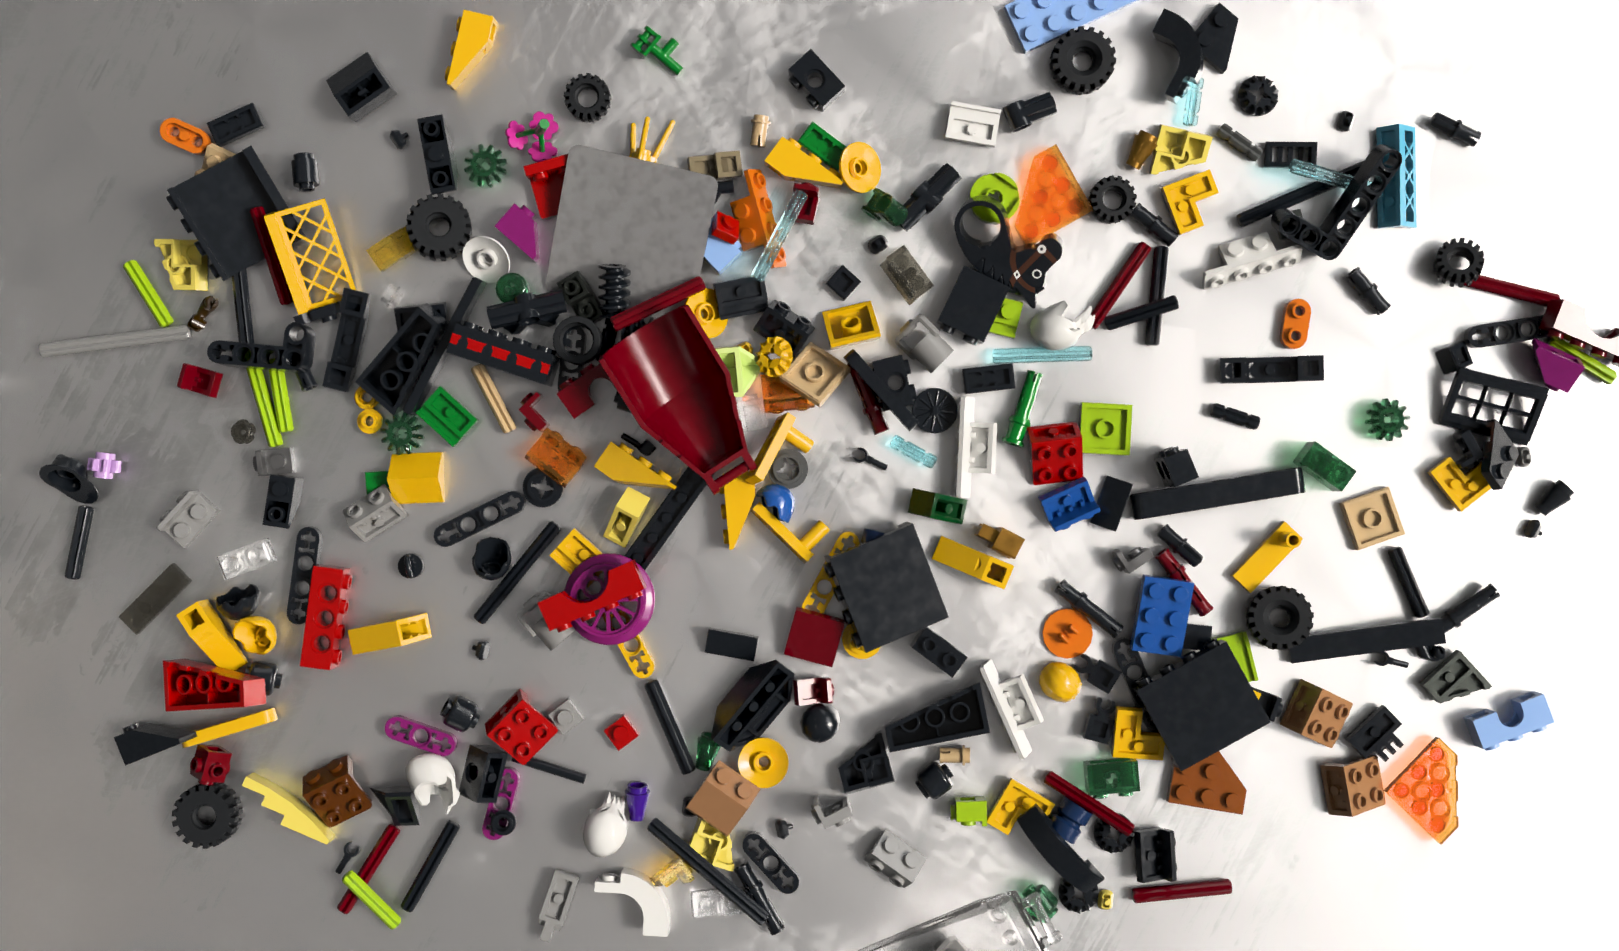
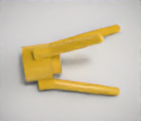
[629,116,675,163]

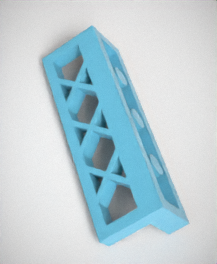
[1376,124,1417,229]

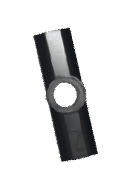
[892,163,962,232]

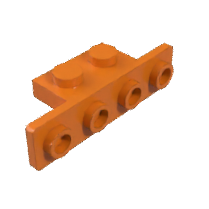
[730,169,787,269]

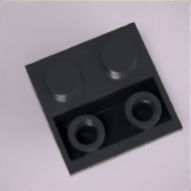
[326,52,397,122]

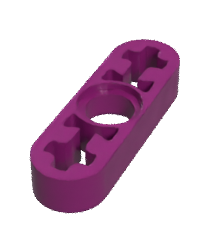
[385,715,458,756]
[482,767,520,840]

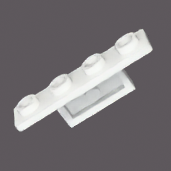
[1202,232,1302,290]
[954,396,997,498]
[979,660,1044,760]

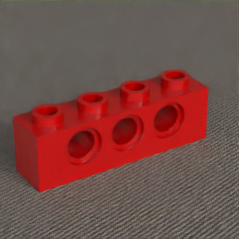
[300,564,352,670]

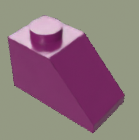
[495,203,540,263]
[1531,338,1585,393]

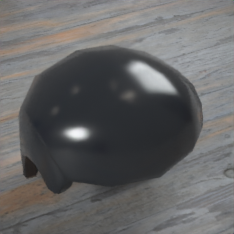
[800,703,841,743]

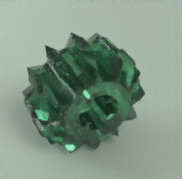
[464,144,508,188]
[1364,398,1411,441]
[380,412,425,455]

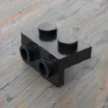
[1134,827,1177,883]

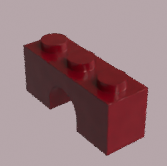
[557,363,616,419]

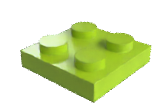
[1079,402,1132,455]

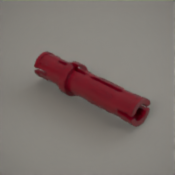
[847,364,889,435]
[1155,548,1214,617]

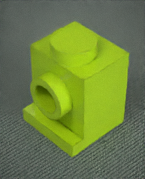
[950,796,987,826]

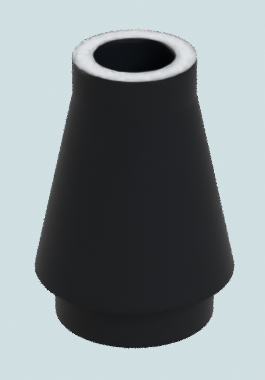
[1534,479,1574,517]

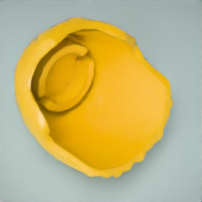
[232,616,277,655]
[1039,662,1082,703]

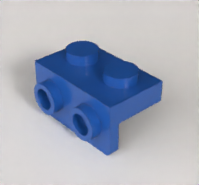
[1038,476,1101,532]

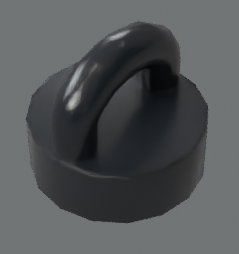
[398,553,424,579]

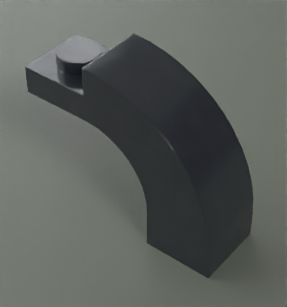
[1152,8,1204,104]

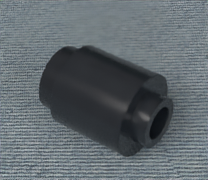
[291,152,319,192]

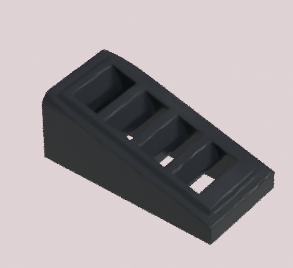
[1264,142,1318,170]

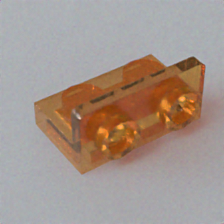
[761,374,815,414]
[525,428,587,488]

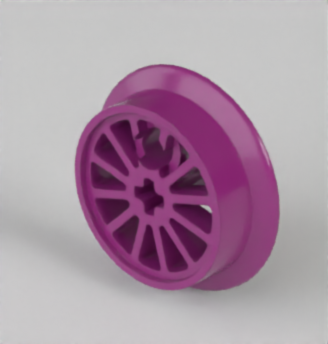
[564,553,655,645]

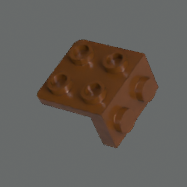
[302,754,372,827]

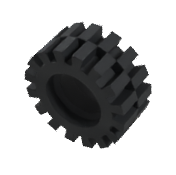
[564,73,612,123]
[1088,175,1137,224]
[1434,238,1485,288]

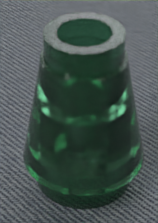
[695,732,721,771]

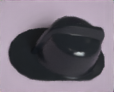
[39,454,99,504]

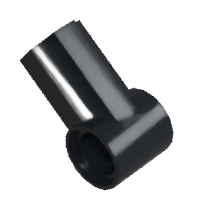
[1002,92,1057,133]

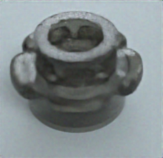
[231,419,256,444]

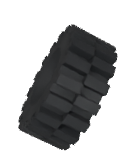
[1049,26,1116,95]
[406,193,472,261]
[1246,586,1314,650]
[172,782,243,849]

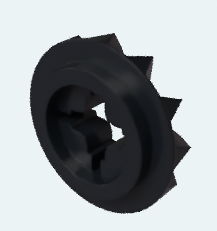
[1238,75,1279,116]
[523,467,563,507]
[1093,813,1134,854]
[1058,879,1099,914]

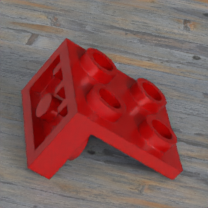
[523,154,568,219]
[1027,421,1083,485]
[485,689,558,765]

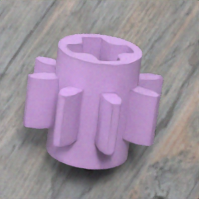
[87,452,122,479]

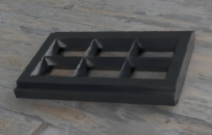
[1438,366,1549,446]

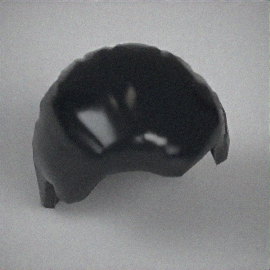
[472,537,512,581]
[216,584,260,621]

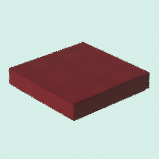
[784,607,845,667]

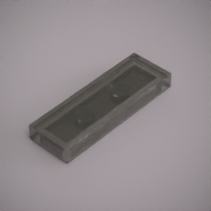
[119,563,192,635]

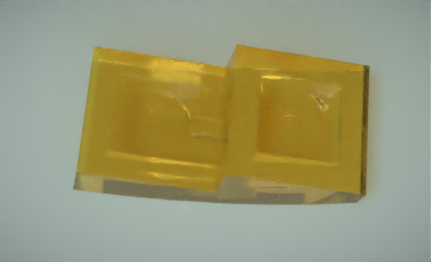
[366,226,418,272]

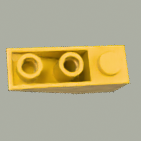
[445,10,498,90]
[764,136,844,189]
[594,442,677,490]
[720,471,756,550]
[932,536,1014,589]
[176,599,248,671]

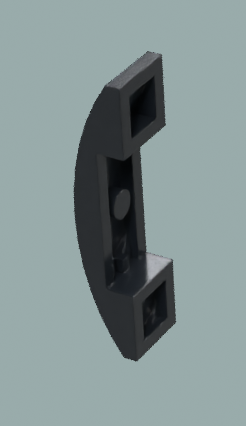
[322,288,370,392]
[1220,355,1324,384]
[1017,804,1105,893]

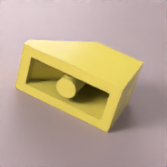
[603,487,650,548]

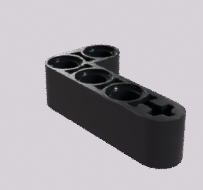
[207,322,316,373]

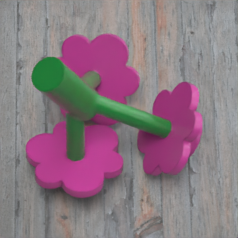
[505,111,559,162]

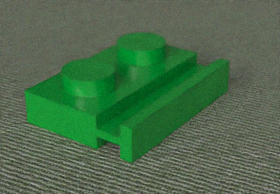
[416,386,479,447]

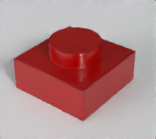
[711,211,739,245]
[604,714,640,751]

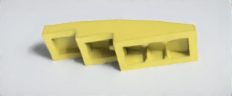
[242,772,336,845]

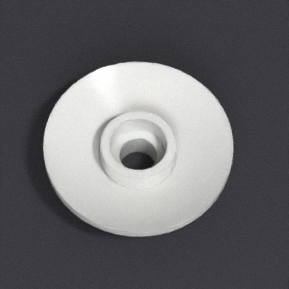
[462,236,510,284]

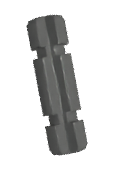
[1216,123,1263,161]

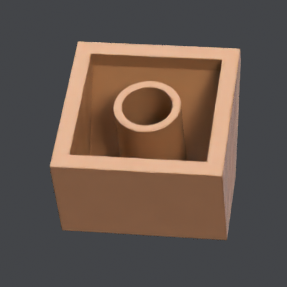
[686,760,760,837]

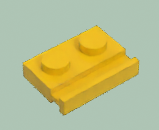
[549,528,604,588]

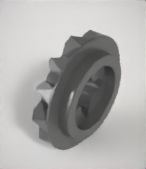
[768,449,808,489]

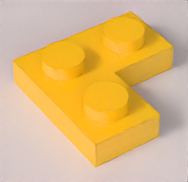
[1161,169,1219,236]
[1427,456,1491,512]
[1111,706,1165,760]
[987,778,1055,835]

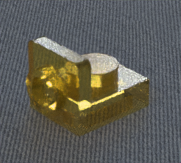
[649,859,694,887]

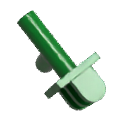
[630,25,683,75]

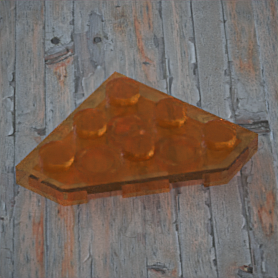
[1014,144,1093,245]
[1384,737,1459,845]

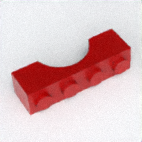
[537,559,647,633]

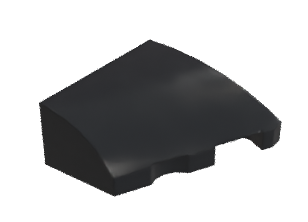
[838,733,895,794]

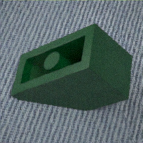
[908,488,968,524]

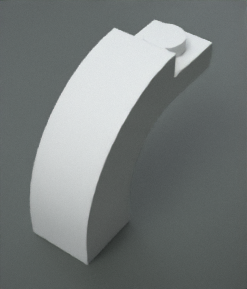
[594,868,670,937]

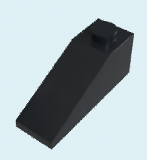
[114,723,198,766]

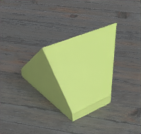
[715,346,760,397]

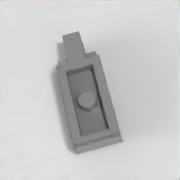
[538,869,580,943]

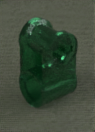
[861,188,908,227]

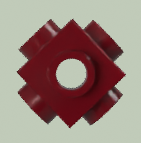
[190,744,232,786]

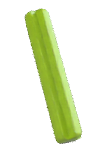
[123,259,174,328]
[1547,338,1617,385]
[269,358,294,432]
[342,870,401,930]

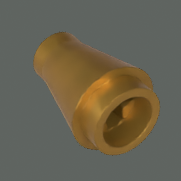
[1126,130,1158,170]

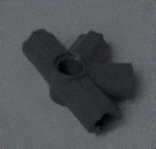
[486,289,567,334]

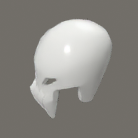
[1030,300,1095,351]
[405,753,460,814]
[583,791,629,857]

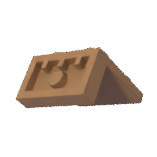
[1280,679,1353,748]
[1320,755,1386,817]

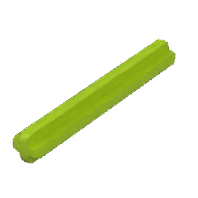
[245,350,283,447]

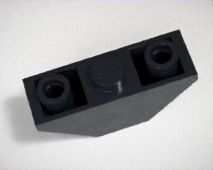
[417,114,457,195]

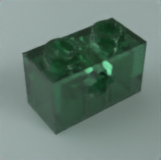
[1293,441,1357,492]
[1083,758,1140,799]

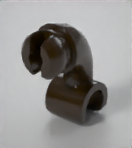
[187,296,219,332]

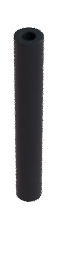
[511,757,587,784]

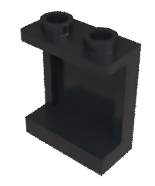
[936,265,1010,346]

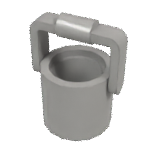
[895,314,954,373]
[517,591,575,651]

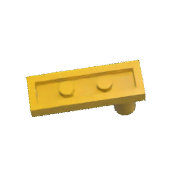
[745,412,814,485]
[751,502,830,564]
[1230,521,1303,593]

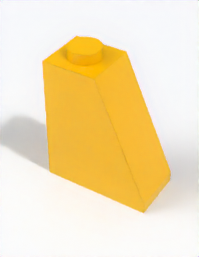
[348,613,432,655]

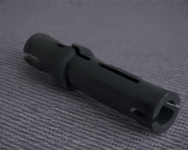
[1054,579,1124,638]
[1441,583,1500,633]
[734,862,785,935]

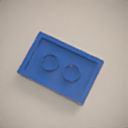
[1130,574,1195,657]

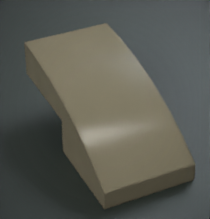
[687,151,743,181]

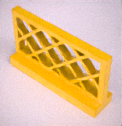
[264,198,356,315]

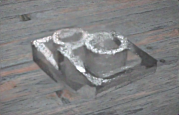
[217,538,278,581]
[690,887,744,918]

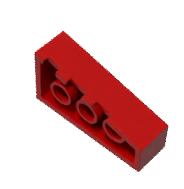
[163,659,266,712]

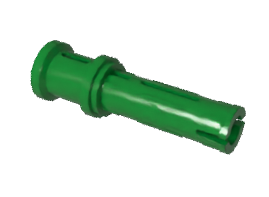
[1002,370,1043,448]

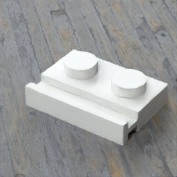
[945,101,1001,148]

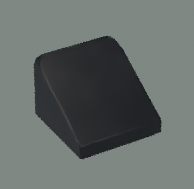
[1435,340,1473,375]

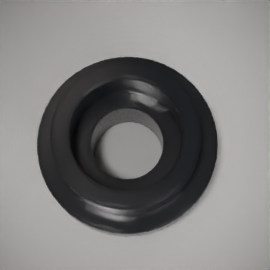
[490,809,516,836]

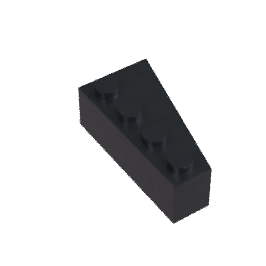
[355,303,446,416]
[884,682,990,752]

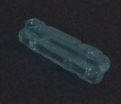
[1182,77,1204,127]
[890,435,937,468]

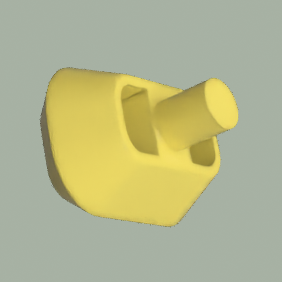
[1097,890,1113,910]

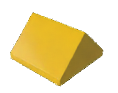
[822,301,881,350]
[387,452,445,504]

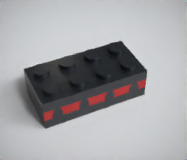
[446,321,560,387]

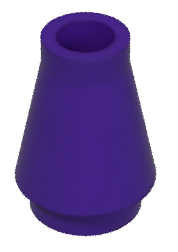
[625,782,650,822]

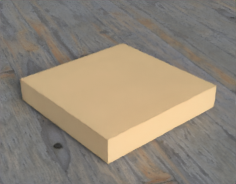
[779,342,851,407]
[1339,487,1405,551]

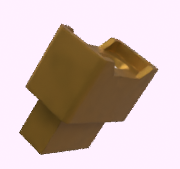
[974,523,1025,559]

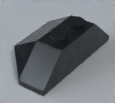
[711,660,795,752]

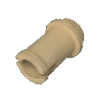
[750,114,771,148]
[940,745,970,766]

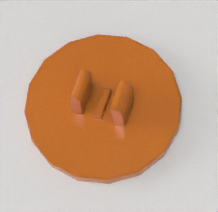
[1042,608,1093,659]

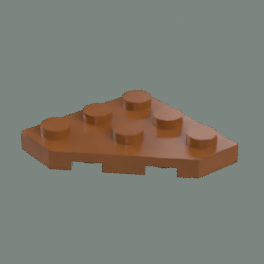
[1166,751,1247,815]

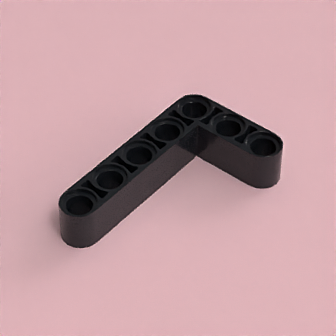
[1271,144,1402,260]

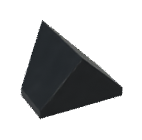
[369,786,420,826]

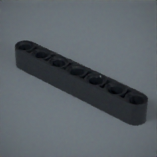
[1130,467,1306,520]

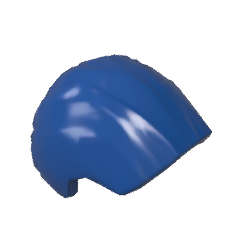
[756,484,795,523]

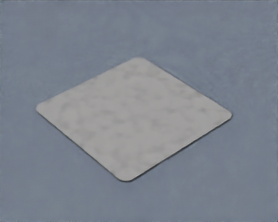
[545,145,718,318]

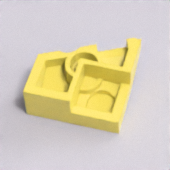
[1150,124,1213,175]
[154,239,208,291]
[688,817,735,872]

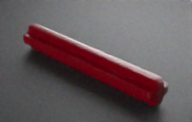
[250,206,294,305]
[1091,242,1151,329]
[1464,275,1560,306]
[610,276,706,331]
[1044,771,1135,836]
[337,824,400,914]
[1132,879,1232,903]

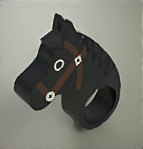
[954,195,1064,309]

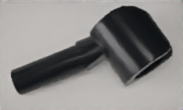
[621,433,656,456]
[853,447,888,470]
[1374,652,1409,668]
[335,841,361,874]

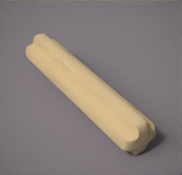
[471,364,516,433]

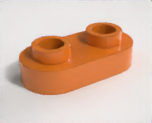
[160,118,211,155]
[1279,299,1311,349]

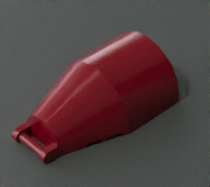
[598,305,758,495]

